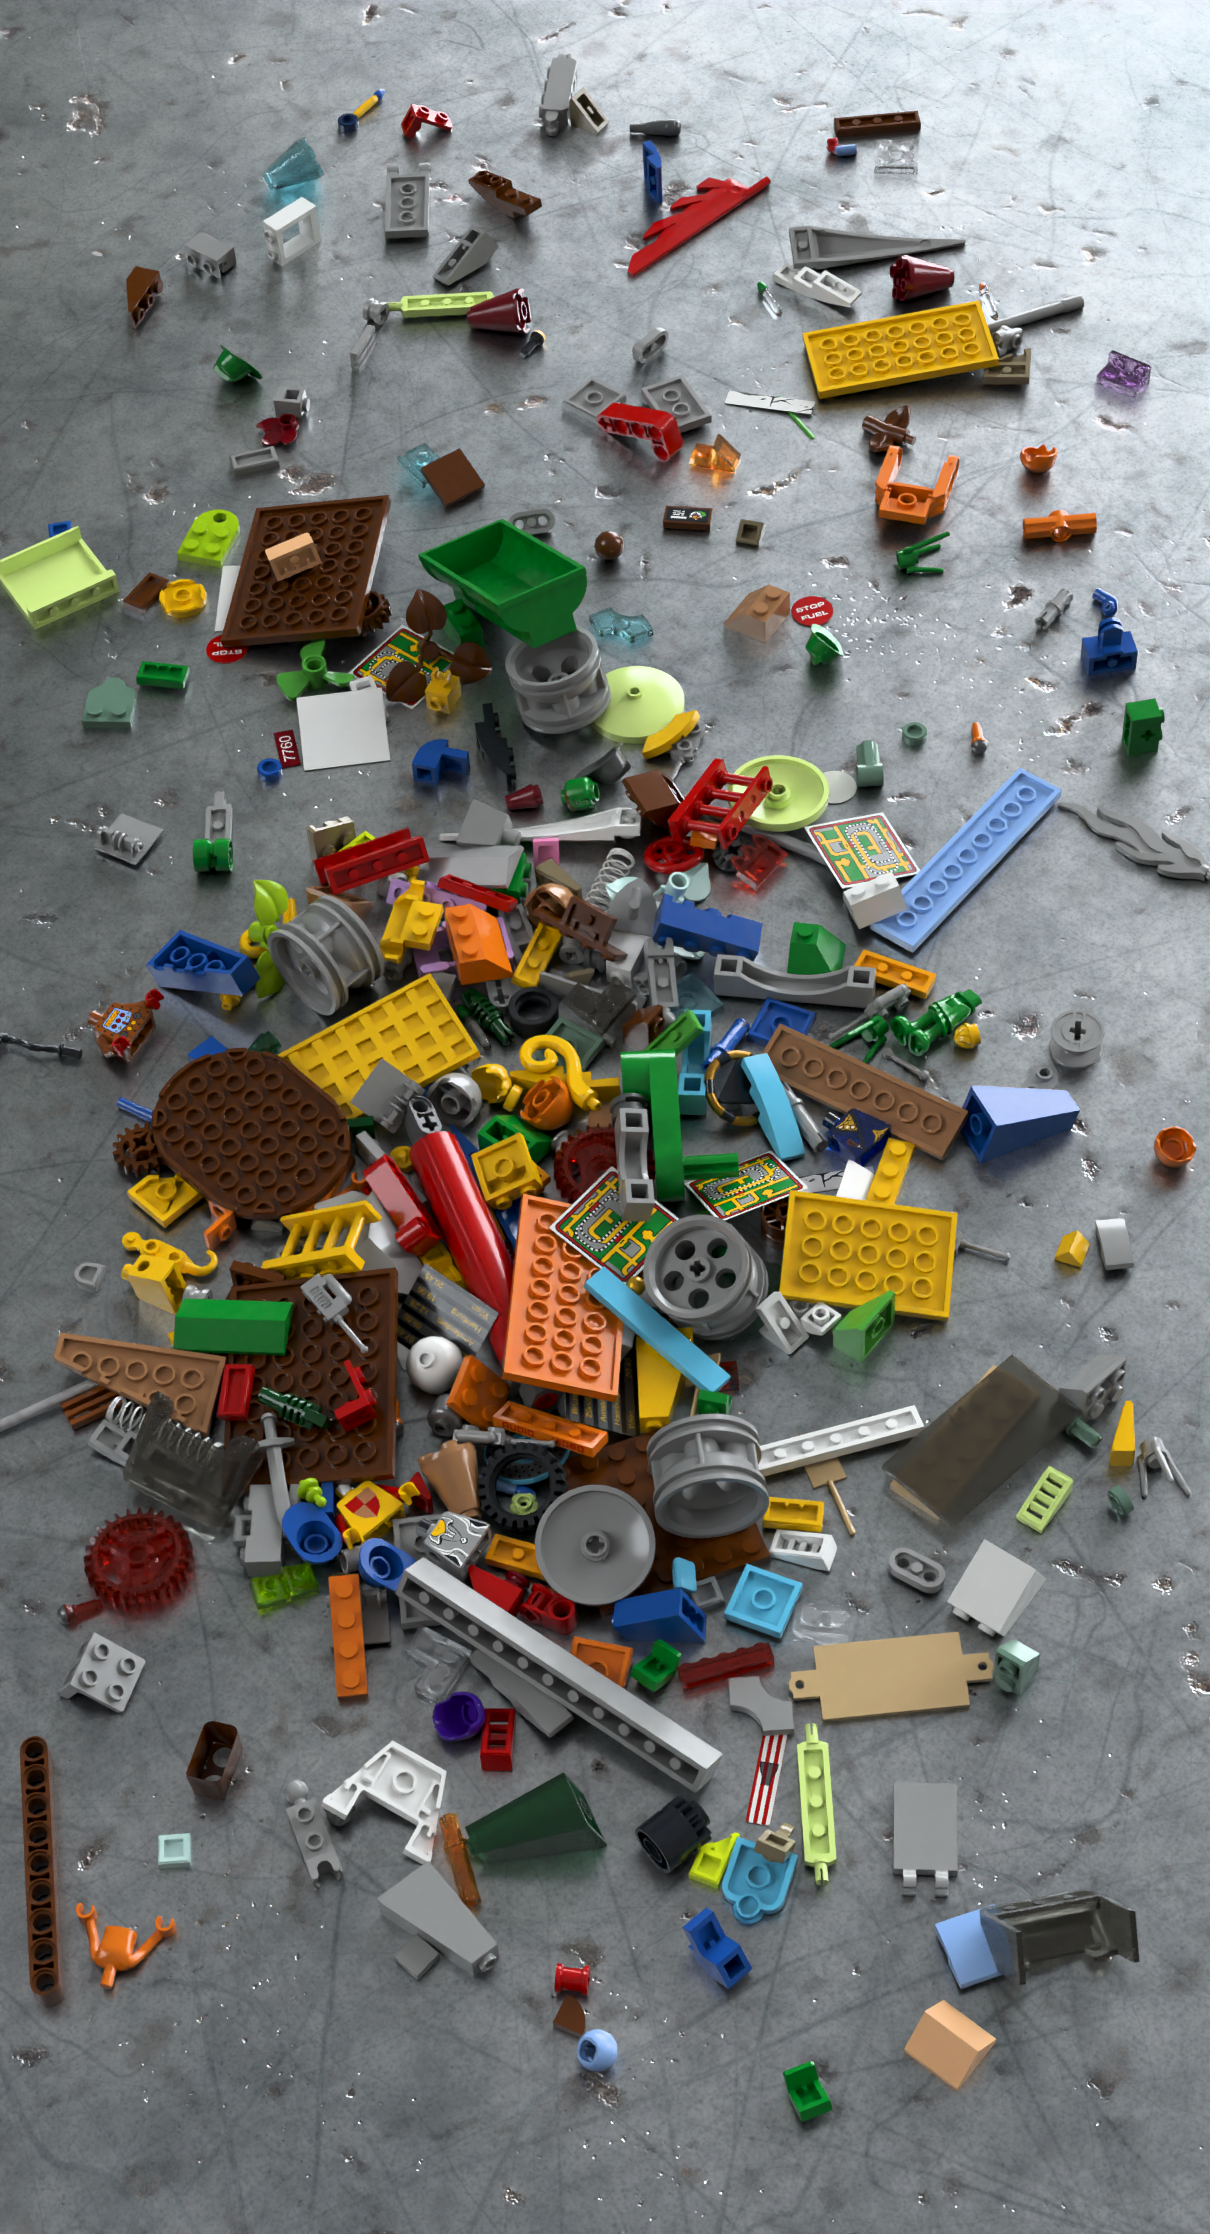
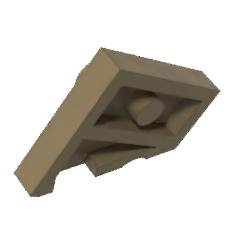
[983,348,1031,385]
[306,816,356,861]

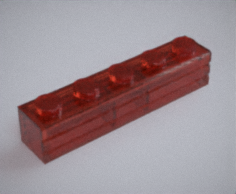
[677,1642,775,1692]

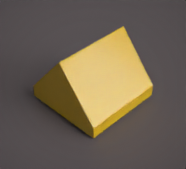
[1054,1230,1090,1268]

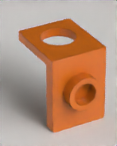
[203,1200,237,1251]

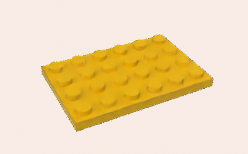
[779,1190,958,1322]

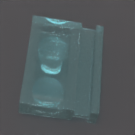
[397,443,440,488]

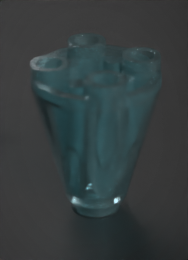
[262,137,325,190]

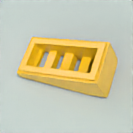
[1110,1401,1135,1466]

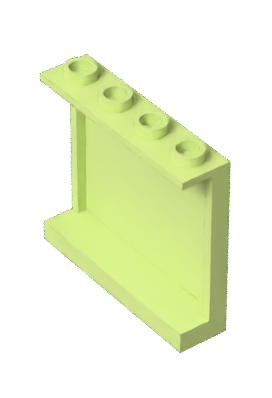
[0,526,120,630]

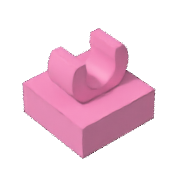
[533,838,560,866]

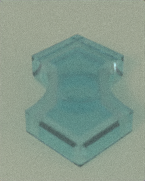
[589,607,654,643]

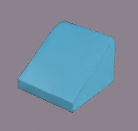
[672,1557,697,1593]

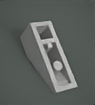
[432,225,499,286]

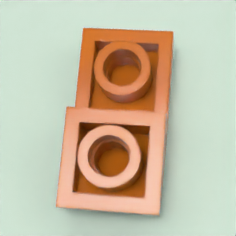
[690,819,721,850]

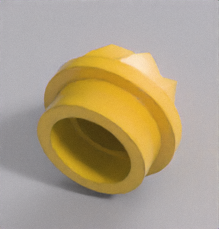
[954,1023,981,1049]

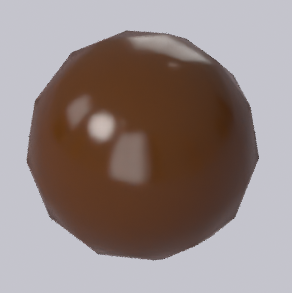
[594,531,624,561]

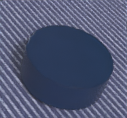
[338,113,359,133]

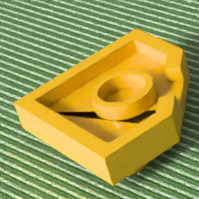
[127,1174,203,1228]

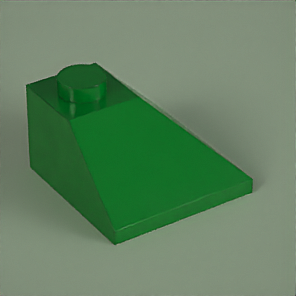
[787,922,846,975]

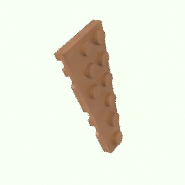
[53,1332,228,1438]

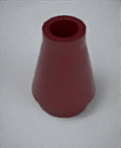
[505,784,544,811]

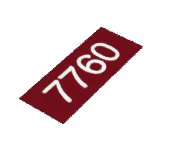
[274,729,301,768]

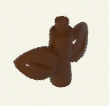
[862,405,916,452]

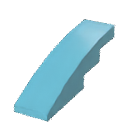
[741,1053,805,1161]

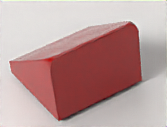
[409,1472,434,1515]

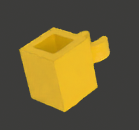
[425,667,461,714]

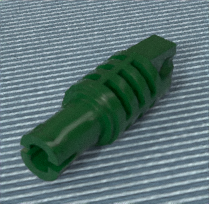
[460,987,517,1046]
[257,1387,333,1431]

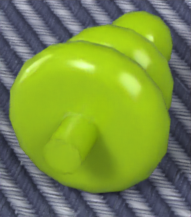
[297,1478,327,1507]

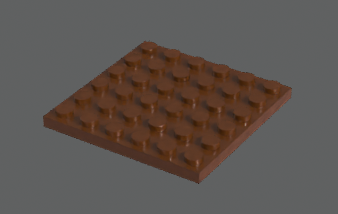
[547,1429,770,1618]

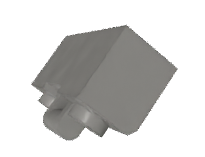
[233,1484,286,1577]

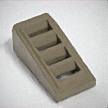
[535,858,582,899]

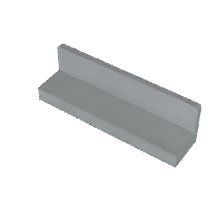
[539,968,648,1021]

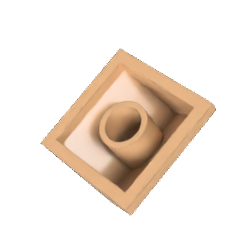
[904,2000,997,2091]

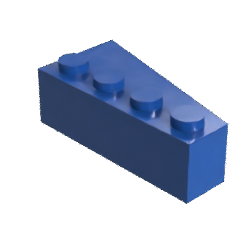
[652,894,763,961]
[146,930,260,996]

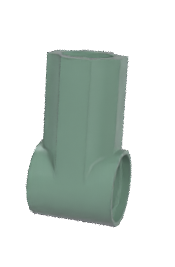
[856,740,884,787]

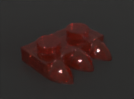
[731,834,788,891]

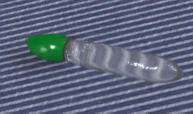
[757,281,783,317]
[457,1004,491,1051]

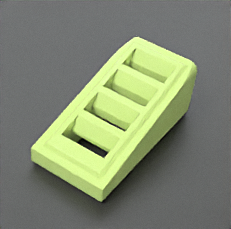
[1016,1466,1074,1533]

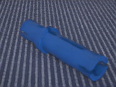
[701,1018,750,1075]

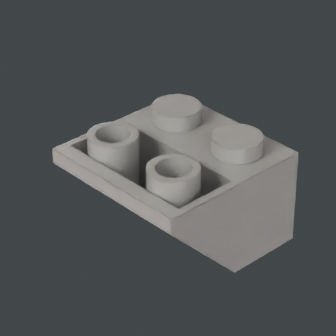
[1057,1354,1127,1423]

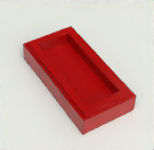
[217,1364,255,1421]

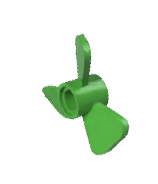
[277,639,355,701]

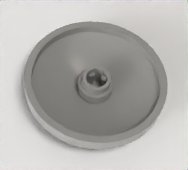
[535,1485,656,1606]

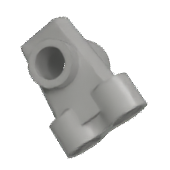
[992,325,1023,357]

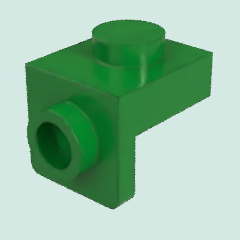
[698,1389,733,1415]
[630,1639,682,1692]
[783,2061,833,2122]

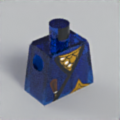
[822,1108,891,1167]

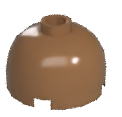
[524,883,574,930]

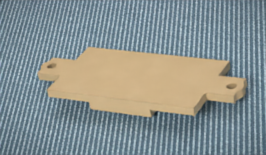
[789,1632,994,1722]

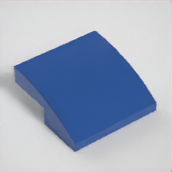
[642,140,663,204]

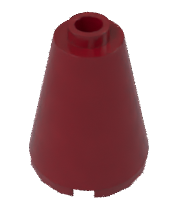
[467,288,531,334]

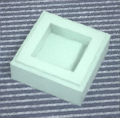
[158,1833,191,1869]

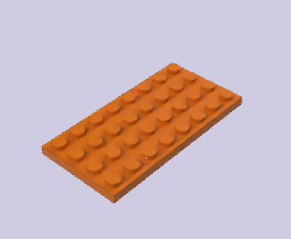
[501,1194,623,1402]

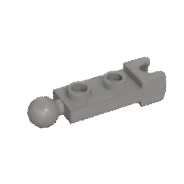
[644,937,679,1030]
[284,1780,344,1889]

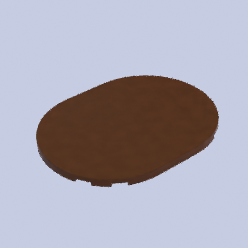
[151,1048,351,1220]

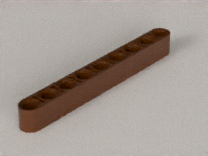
[20,1736,64,2008]

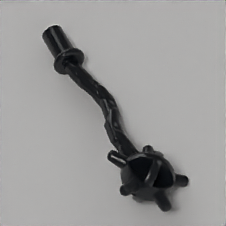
[0,1033,82,1060]

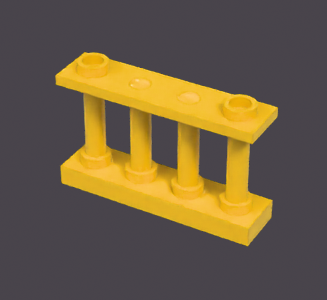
[261,1200,382,1280]

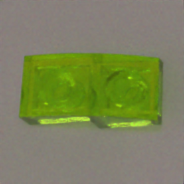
[249,1563,319,1610]

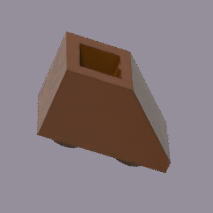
[622,1004,665,1051]

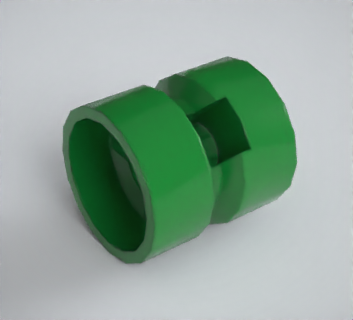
[193,838,233,872]

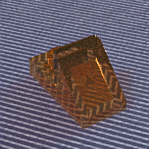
[690,434,741,473]

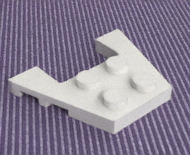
[321,1741,447,1865]

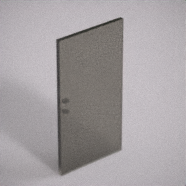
[882,1355,1083,1528]

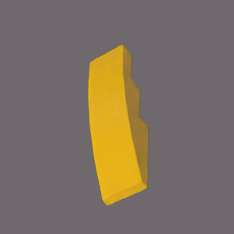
[509,1066,621,1103]

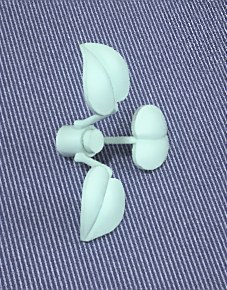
[605,863,711,960]

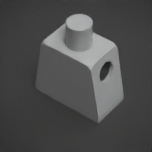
[456,799,522,847]

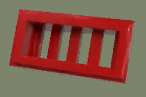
[480,1708,516,1771]

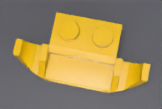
[379,879,444,964]

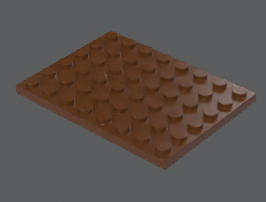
[220,495,391,648]
[222,1267,398,1497]

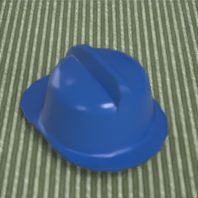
[282,1502,342,1566]
[357,1538,417,1592]

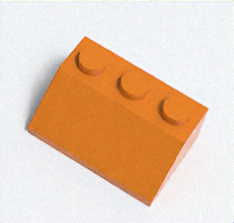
[445,904,513,985]

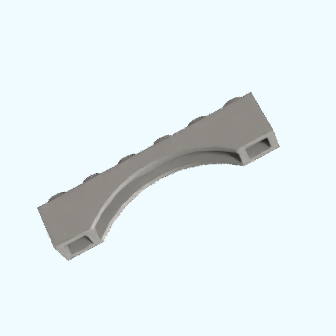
[714,954,876,1008]

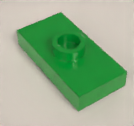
[136,661,190,689]

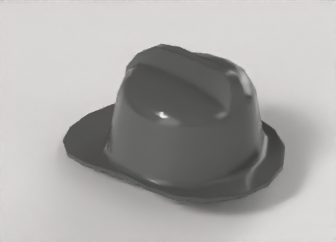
[574,742,631,784]

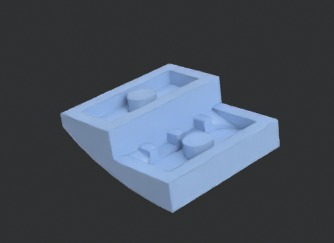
[935,1904,1021,1989]

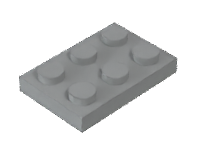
[641,375,712,433]

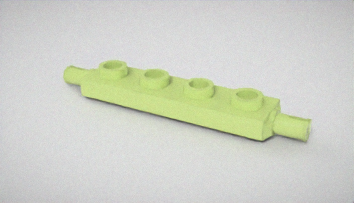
[387,291,496,318]
[797,1723,837,1885]

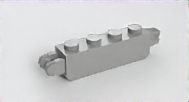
[539,54,578,136]

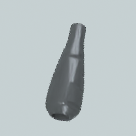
[630,119,681,136]

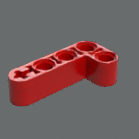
[596,402,683,462]
[363,1154,444,1256]

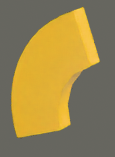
[642,710,700,759]

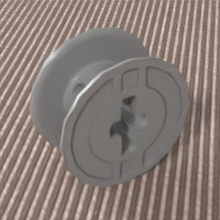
[1049,1010,1105,1069]

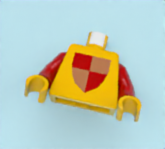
[335,1481,420,1550]

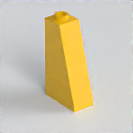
[636,1327,694,1433]

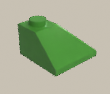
[832,1290,895,1363]

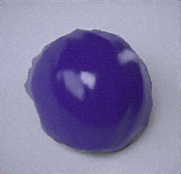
[432,1692,485,1741]

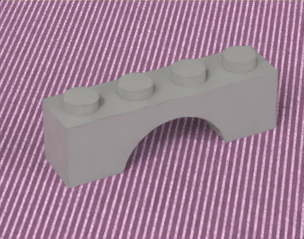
[614,1108,655,1222]

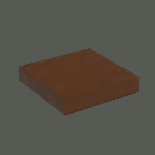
[420,448,485,508]

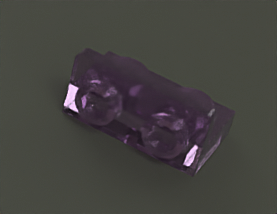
[1096,350,1151,399]

